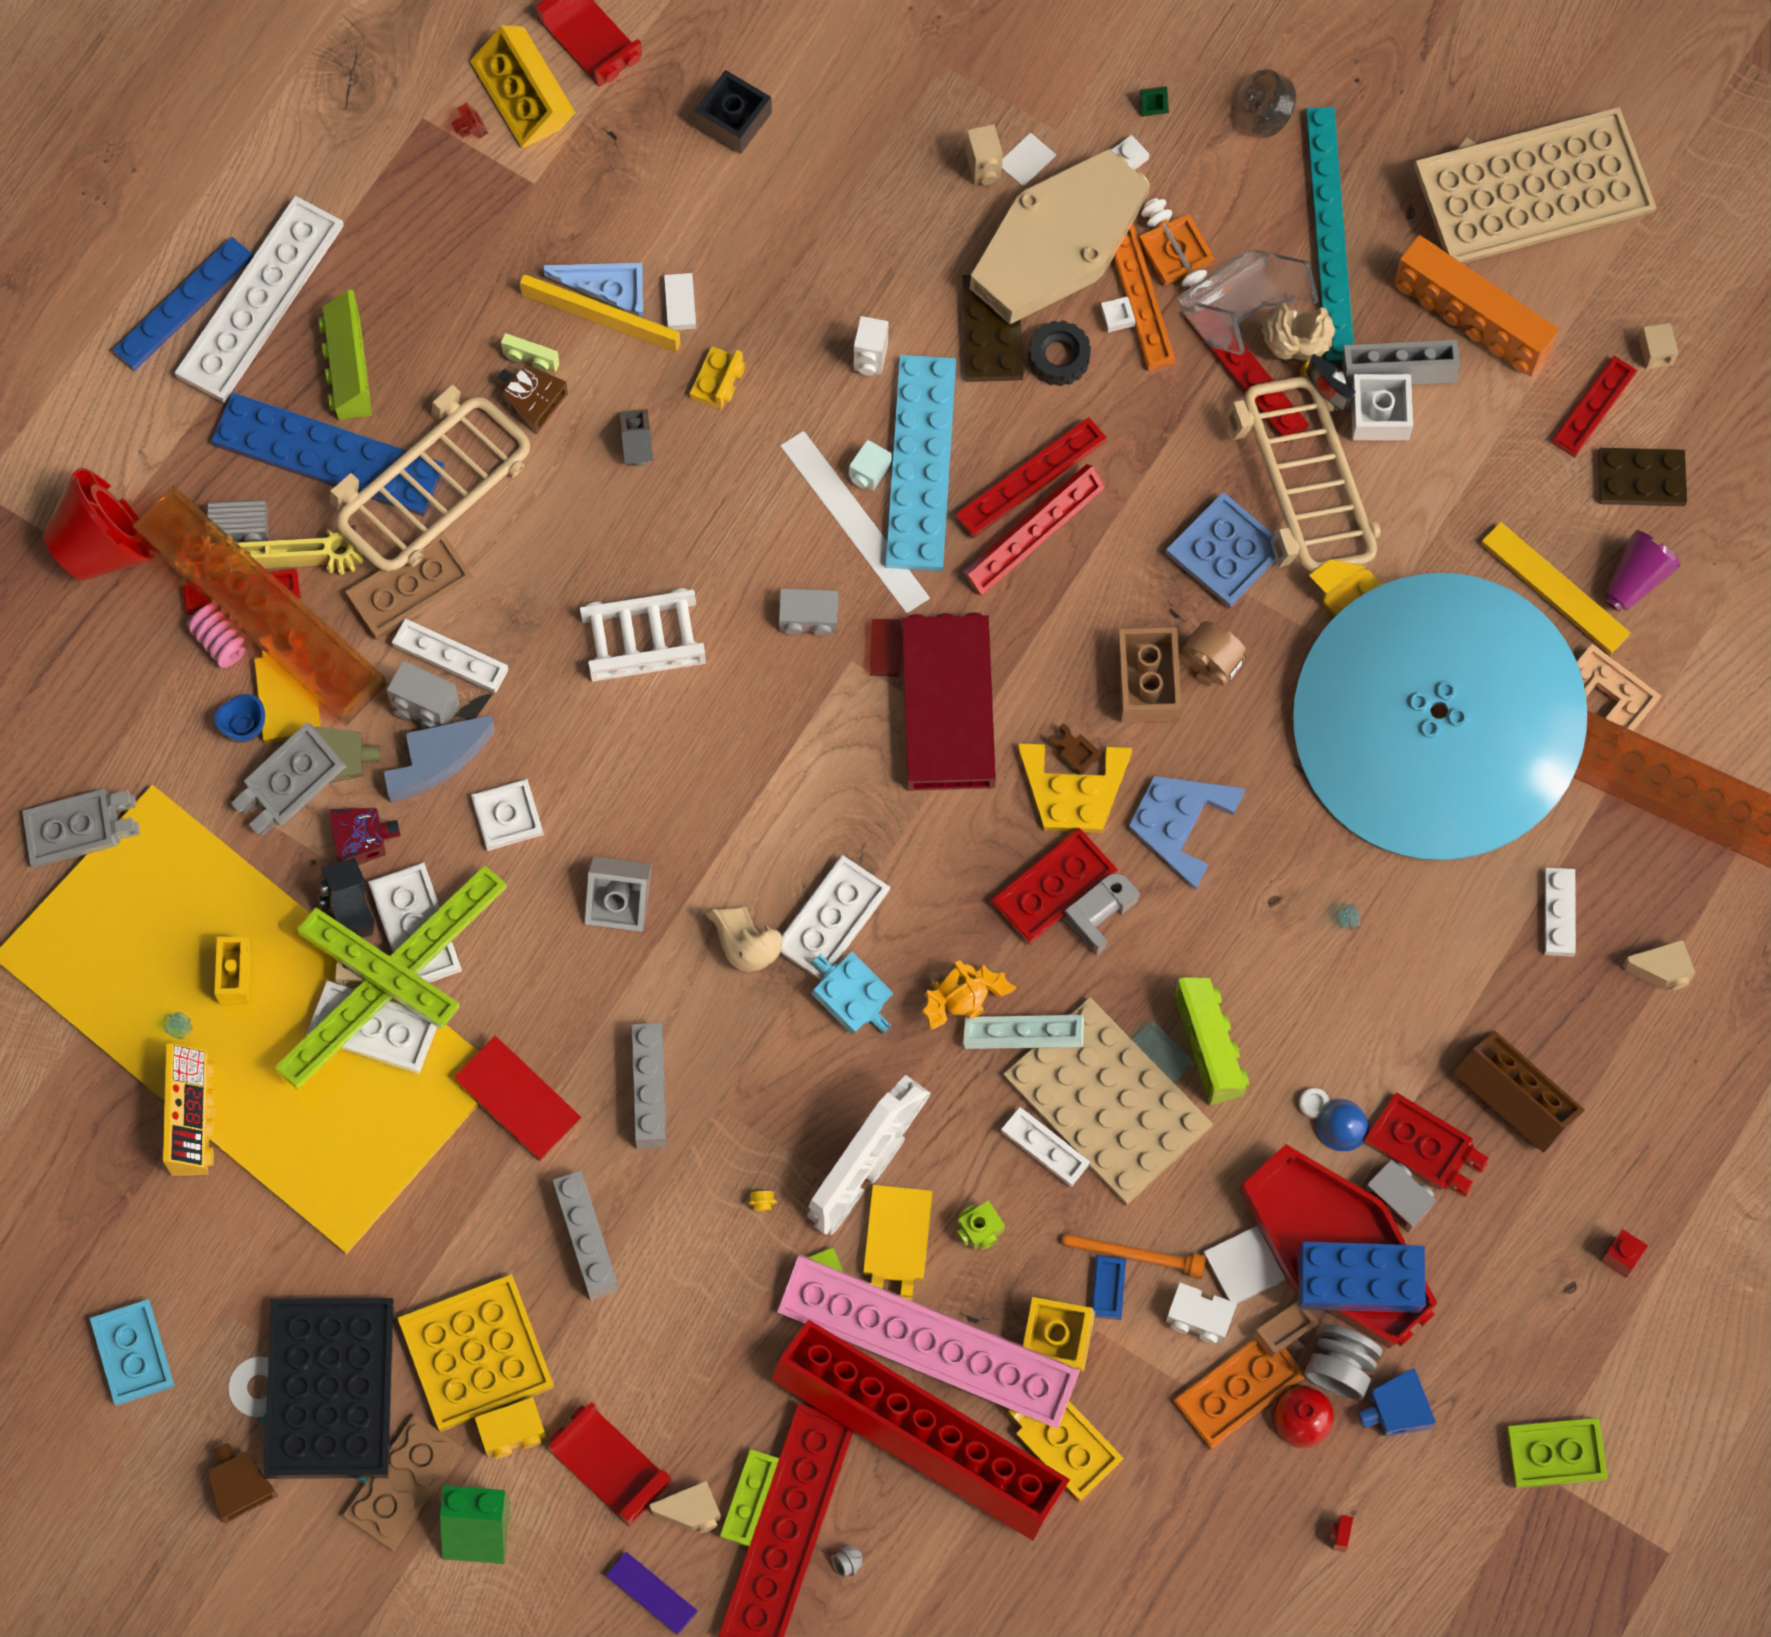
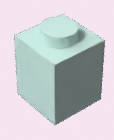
[849,439,892,491]

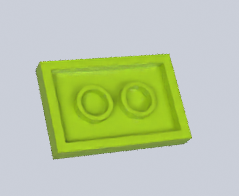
[1507,1418,1608,1489]

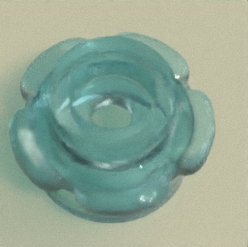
[1338,903,1361,931]
[164,1012,193,1039]

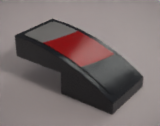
[1306,354,1356,413]

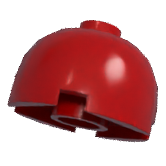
[1273,1386,1334,1448]

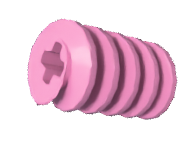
[187,604,246,668]

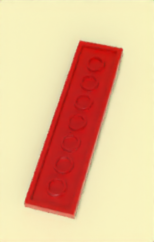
[718,1403,854,1637]

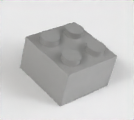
[387,661,460,729]

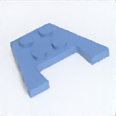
[1129,776,1245,890]

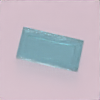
[1132,1021,1195,1083]

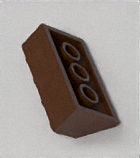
[1454,1031,1585,1153]

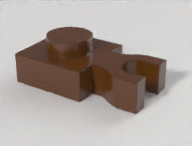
[1048,723,1102,775]

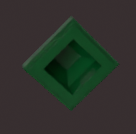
[1139,86,1169,117]

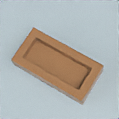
[1253,1301,1319,1358]

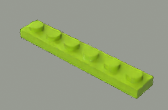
[297,908,460,1030]

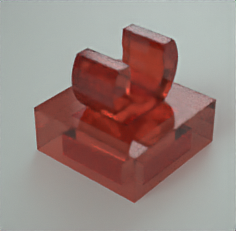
[452,102,488,139]

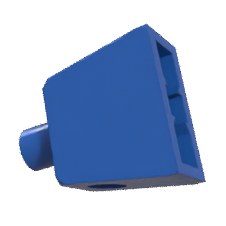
[1357,1368,1436,1436]

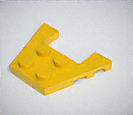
[1018,743,1132,833]

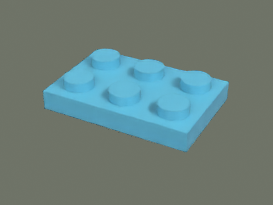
[90,1299,175,1406]

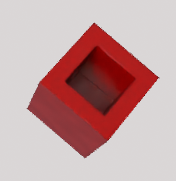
[1601,1229,1648,1278]

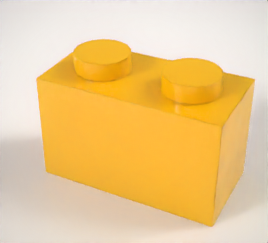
[214,937,251,1004]
[475,1397,547,1459]

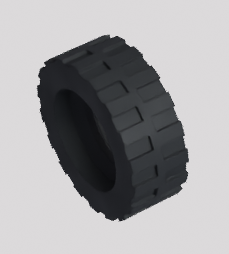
[1028,320,1091,386]

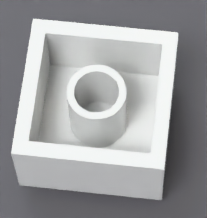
[1351,374,1413,440]

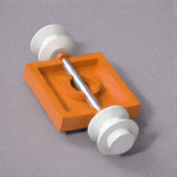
[1139,198,1215,299]

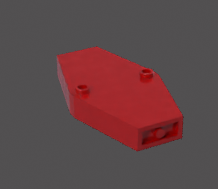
[1239,1144,1438,1349]

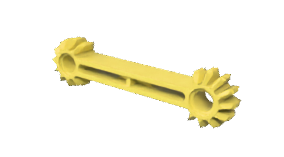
[172,528,363,583]

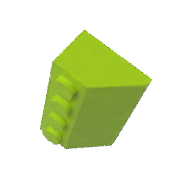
[319,290,372,420]
[1174,977,1249,1106]

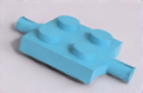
[811,952,894,1035]

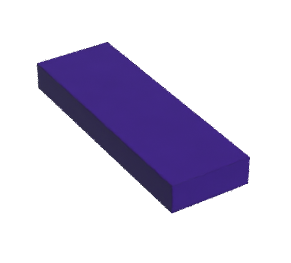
[606,1552,698,1636]

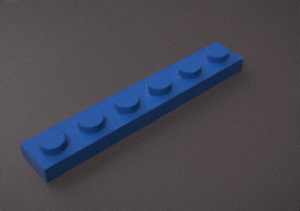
[113,237,253,371]

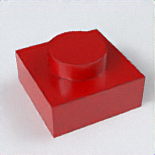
[1329,1515,1354,1552]

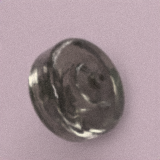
[1234,69,1296,138]

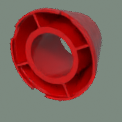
[42,468,155,581]

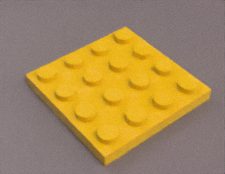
[398,1274,555,1432]

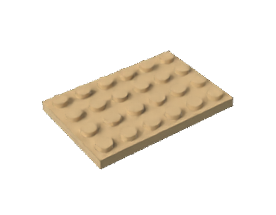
[1003,997,1213,1206]

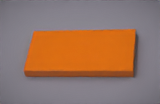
[1173,1338,1306,1450]

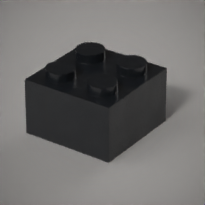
[694,70,772,154]

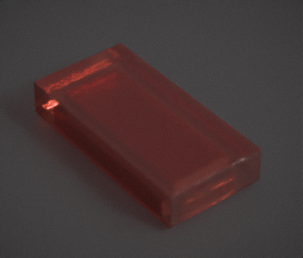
[870,619,900,677]

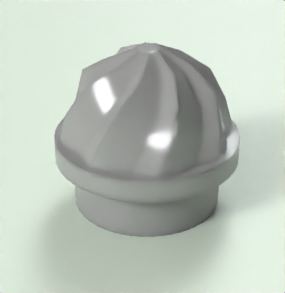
[831,1546,863,1577]

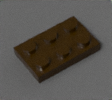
[1598,448,1687,506]

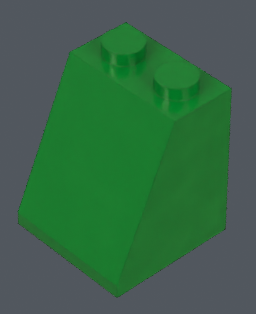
[440,1485,511,1564]

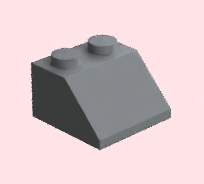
[585,856,652,932]

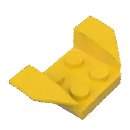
[1309,560,1382,618]

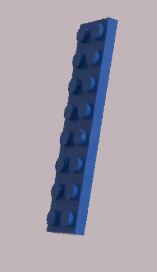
[211,392,445,517]

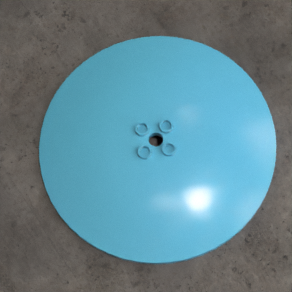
[1293,573,1587,861]

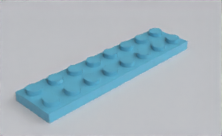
[886,355,956,572]

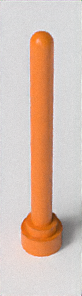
[1061,1234,1206,1280]

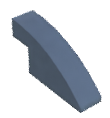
[384,715,495,803]

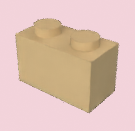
[966,124,1003,185]

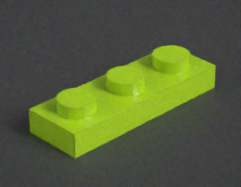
[720,1449,779,1548]

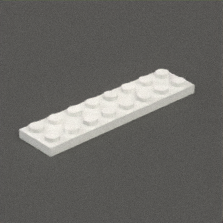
[175,196,344,403]

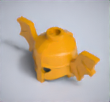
[922,960,1016,1030]

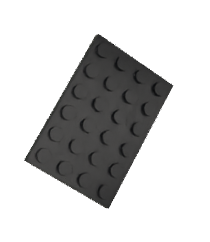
[263,1298,394,1479]

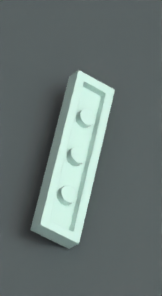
[963,1015,1085,1049]

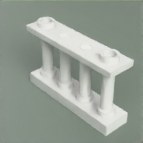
[580,588,706,682]

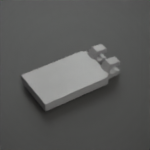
[232,722,347,836]
[22,788,140,868]

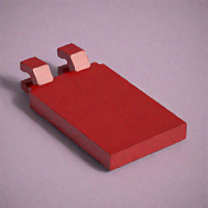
[1364,1092,1489,1197]

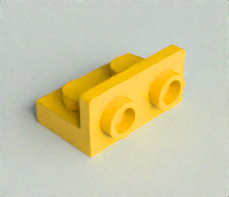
[690,346,746,410]

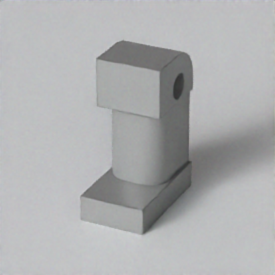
[1064,874,1140,956]

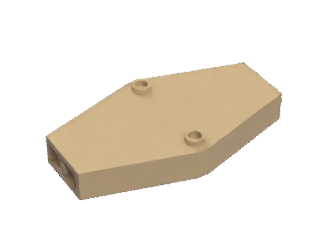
[969,149,1150,324]

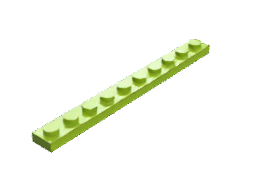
[275,866,507,1090]

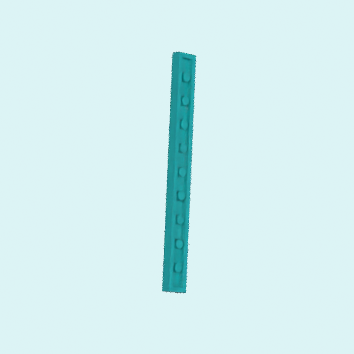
[1306,107,1354,364]

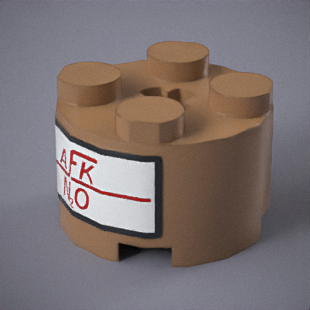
[1179,621,1247,686]

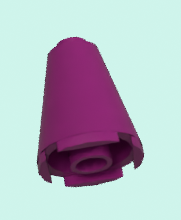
[1604,530,1680,612]

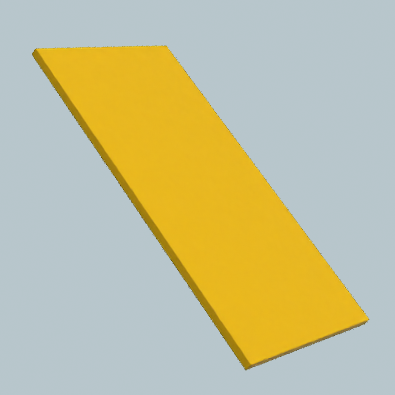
[0,784,479,1255]

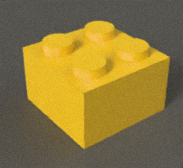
[1023,1297,1095,1372]

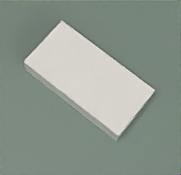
[664,273,696,330]

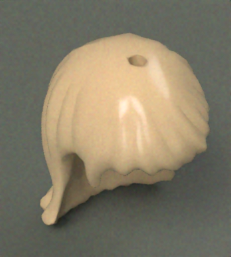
[706,906,783,972]

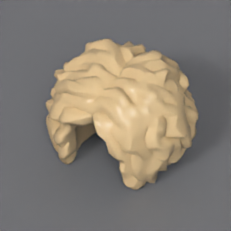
[1261,303,1335,361]

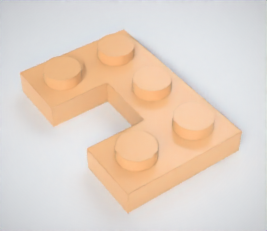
[1577,644,1661,741]

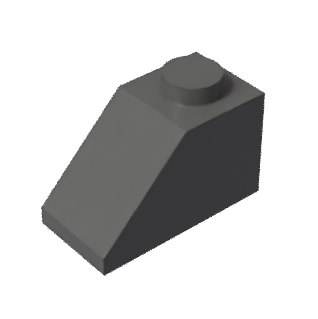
[620,409,653,466]

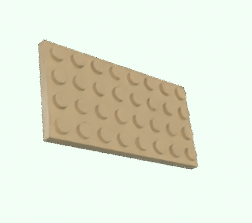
[1413,107,1657,264]

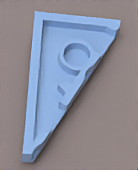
[544,263,643,317]

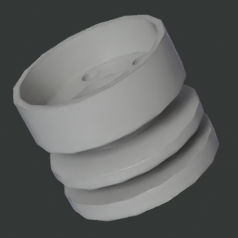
[1304,1324,1383,1400]

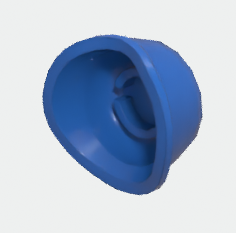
[214,694,266,743]
[1317,1099,1369,1151]

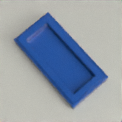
[1092,1256,1126,1320]

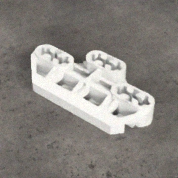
[807,1075,931,1235]

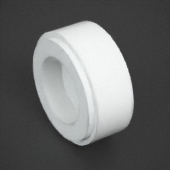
[1299,1088,1330,1119]

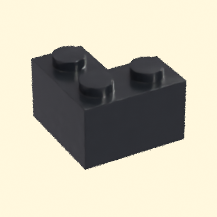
[316,858,374,938]

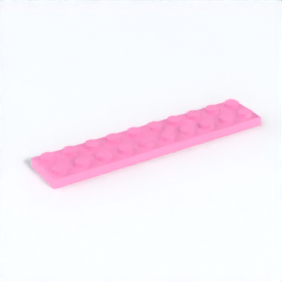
[777,1255,1080,1428]

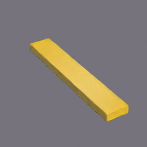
[520,275,680,353]
[1481,522,1631,656]

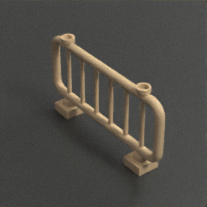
[1225,377,1380,572]
[329,385,530,571]

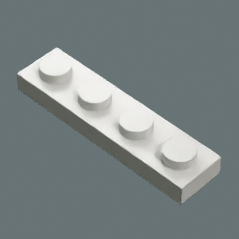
[392,618,509,694]

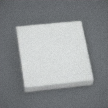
[471,779,544,851]
[1203,1226,1285,1304]

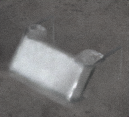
[1178,250,1319,354]

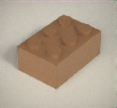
[1117,627,1182,723]

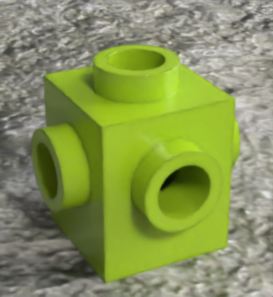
[956,1200,1005,1251]

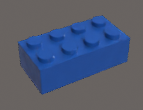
[1298,1242,1426,1313]

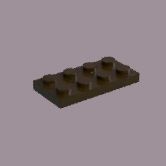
[962,275,1024,382]

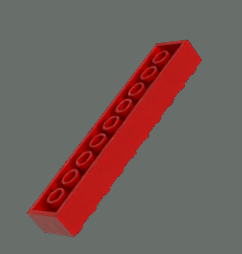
[771,1319,1070,1541]

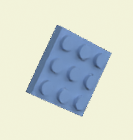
[1166,492,1277,609]

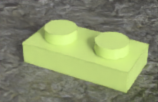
[501,333,559,373]

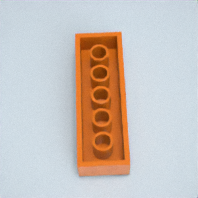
[1394,235,1559,377]

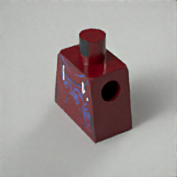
[329,808,401,865]

